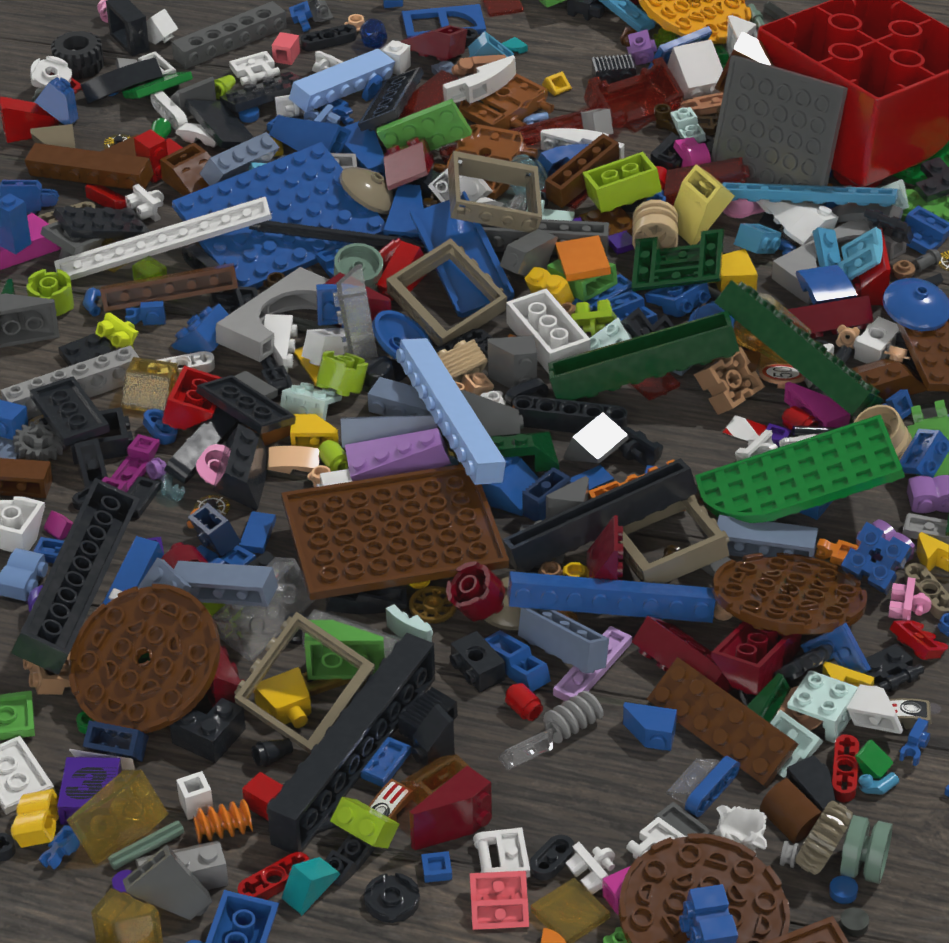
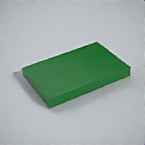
[122,71,193,99]

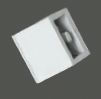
[428,160,493,202]

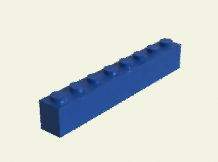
[507,571,716,623]

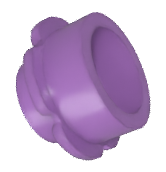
[146,457,167,480]

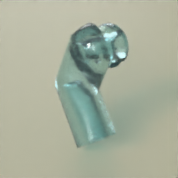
[161,474,185,501]

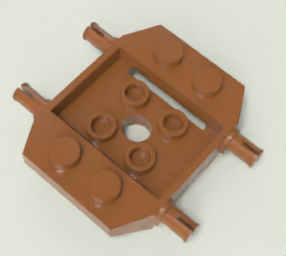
[459,74,554,132]
[433,124,538,199]

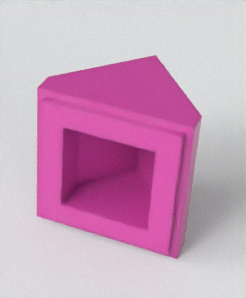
[44,510,73,540]

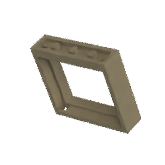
[448,151,542,233]
[386,238,507,347]
[618,495,730,584]
[234,612,375,753]

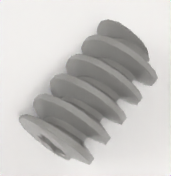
[543,691,603,743]

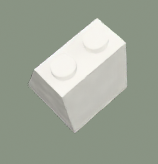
[666,40,723,99]

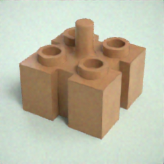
[694,347,765,415]

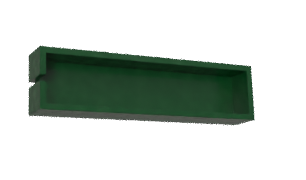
[714,280,883,418]
[548,310,740,401]

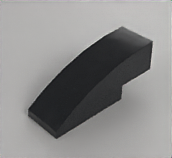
[325,586,407,614]

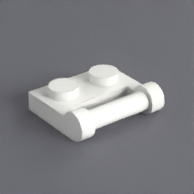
[473,827,530,878]

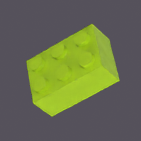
[583,152,662,213]

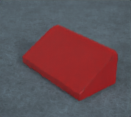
[85,185,127,209]

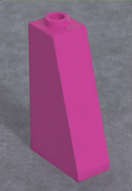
[0,213,61,270]

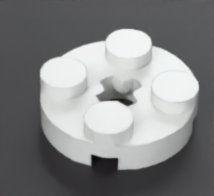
[30,56,72,88]

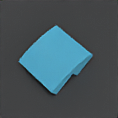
[839,227,883,280]

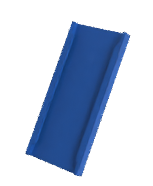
[409,191,514,318]

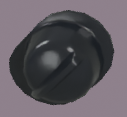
[362,356,407,393]

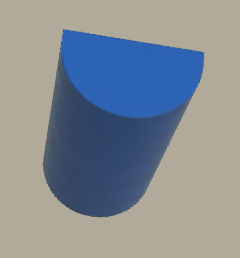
[205,890,279,943]

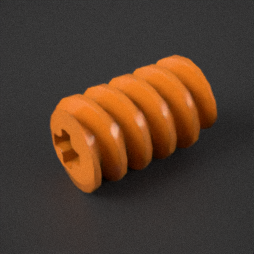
[193,799,253,844]

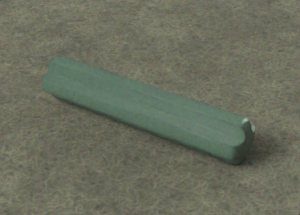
[108,821,184,870]

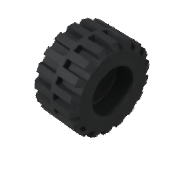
[51,31,104,79]

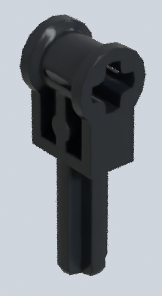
[260,354,292,395]

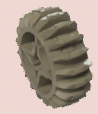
[795,801,853,875]

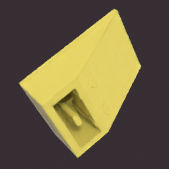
[673,164,735,245]

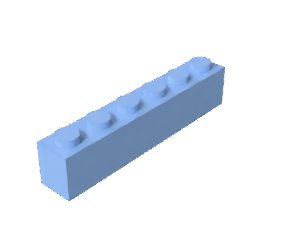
[289,49,395,112]

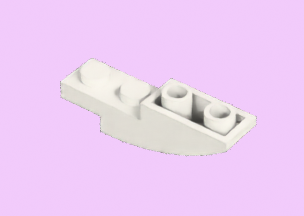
[443,55,516,103]
[541,128,625,159]

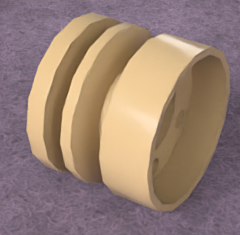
[632,200,678,248]
[854,405,912,460]

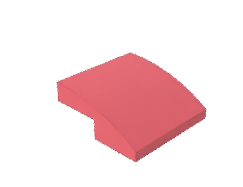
[470,871,529,930]

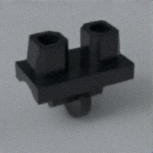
[618,427,664,467]

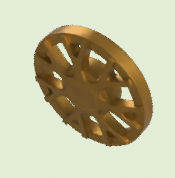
[409,586,457,624]

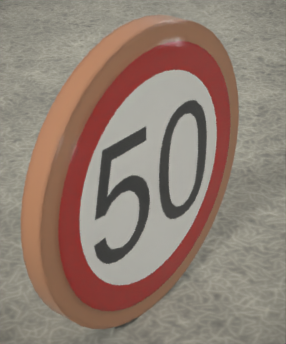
[759,364,806,389]

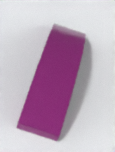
[102,434,160,492]

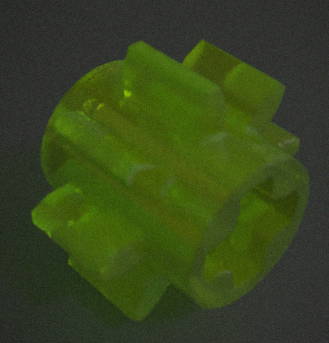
[653,28,678,48]

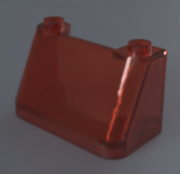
[584,57,684,128]

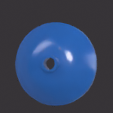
[883,278,949,331]
[372,310,433,360]

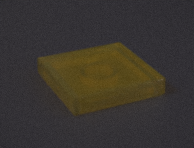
[531,878,610,943]

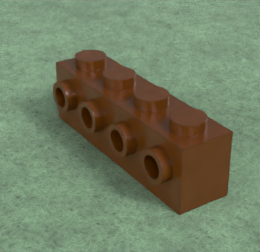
[545,133,620,208]

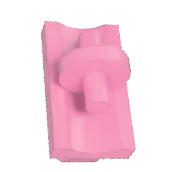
[888,577,932,620]

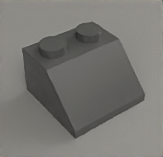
[487,335,537,388]

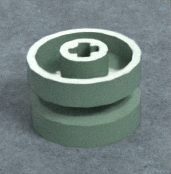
[333,243,383,292]
[840,815,893,884]

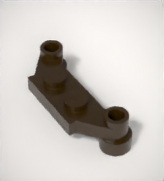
[654,104,721,135]

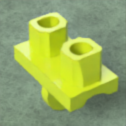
[95,313,138,349]

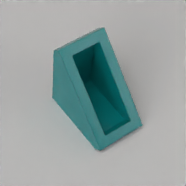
[281,857,340,915]

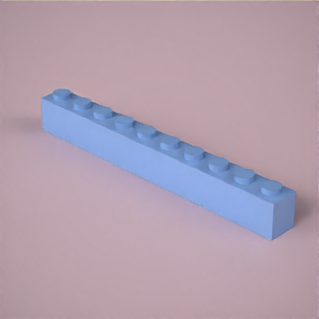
[396,338,506,485]

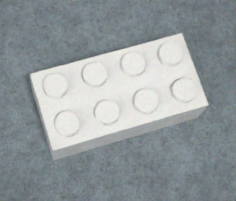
[506,289,591,374]

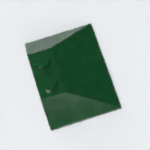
[631,229,724,291]
[460,431,559,472]

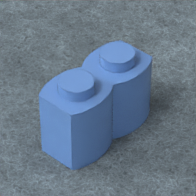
[0,548,48,601]

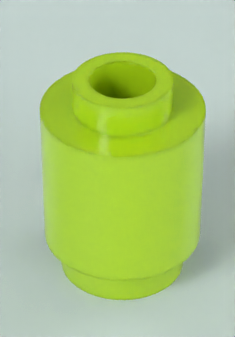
[318,440,348,472]

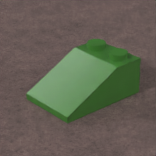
[304,620,385,680]

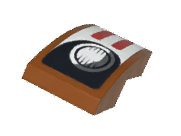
[369,779,413,822]

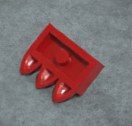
[890,620,948,660]

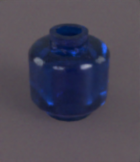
[360,19,388,49]

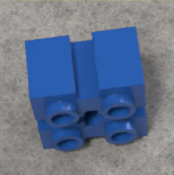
[841,522,912,595]
[679,884,738,943]

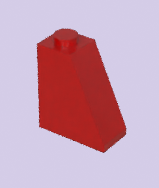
[0,97,59,143]
[376,241,428,301]

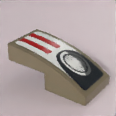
[889,698,932,729]

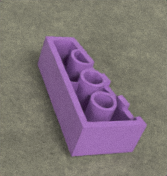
[345,428,451,481]

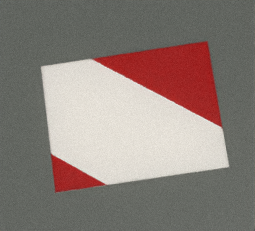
[722,415,767,441]

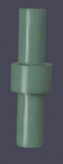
[747,4,765,28]

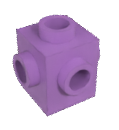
[627,30,657,65]

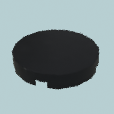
[364,873,420,923]

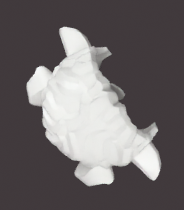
[713,805,767,856]

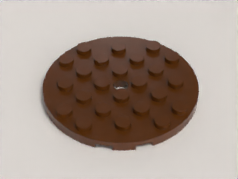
[712,553,867,636]
[69,584,220,733]
[618,833,790,943]

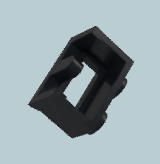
[650,132,684,178]

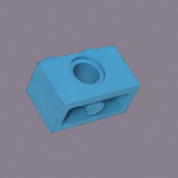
[734,223,782,254]

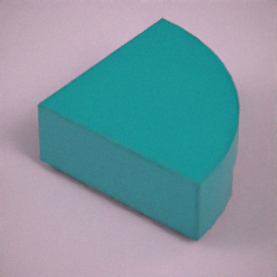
[501,37,528,54]

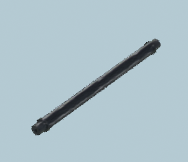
[249,220,424,251]

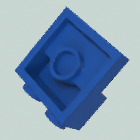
[645,283,711,317]

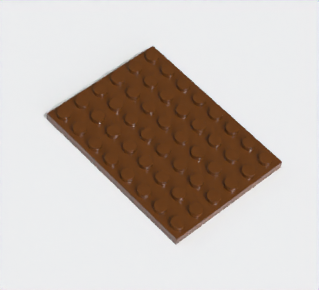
[281,464,509,600]

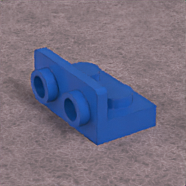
[899,429,949,478]

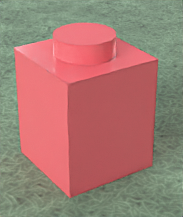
[272,32,300,65]

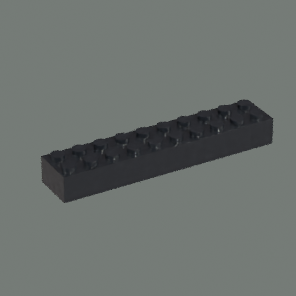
[11,478,140,675]
[266,633,435,854]

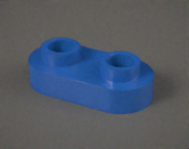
[143,409,178,445]

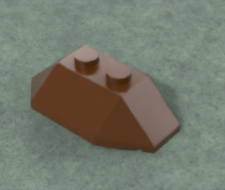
[852,358,927,405]

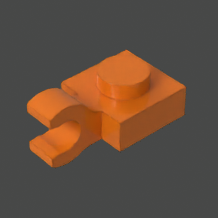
[815,539,859,566]

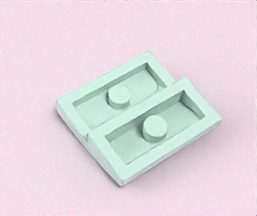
[770,710,823,779]

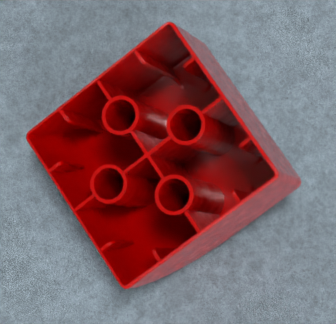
[757,0,949,188]

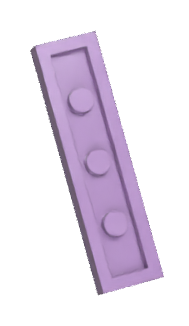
[553,626,632,701]

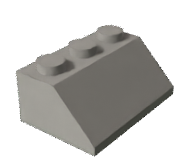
[135,840,229,904]

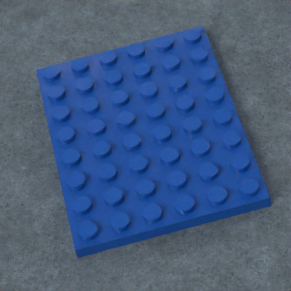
[172,142,386,289]

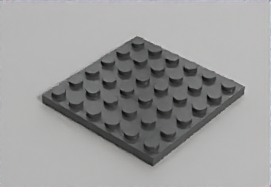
[710,55,848,206]

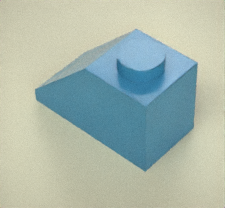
[468,31,514,57]

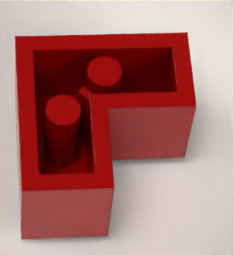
[134,129,183,183]

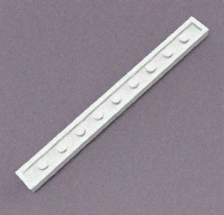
[54,196,272,280]

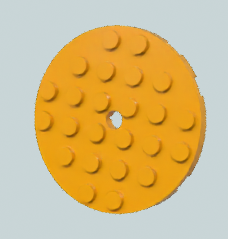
[638,0,751,44]

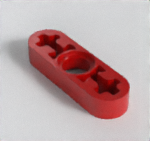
[832,735,859,802]
[237,852,310,900]

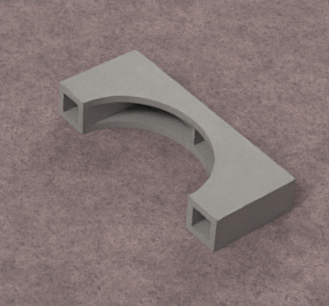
[772,220,907,304]
[215,267,330,362]

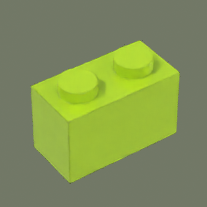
[330,797,400,849]

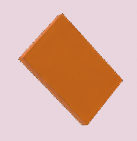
[555,235,611,282]

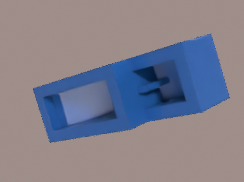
[535,144,589,178]
[485,630,551,692]

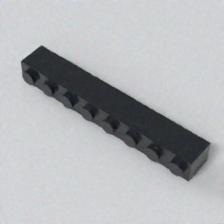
[502,458,698,572]

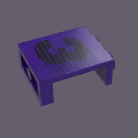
[57,757,123,825]

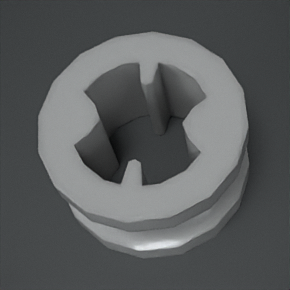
[780,841,799,868]

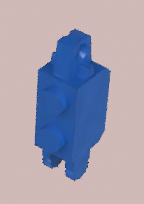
[0,180,59,214]

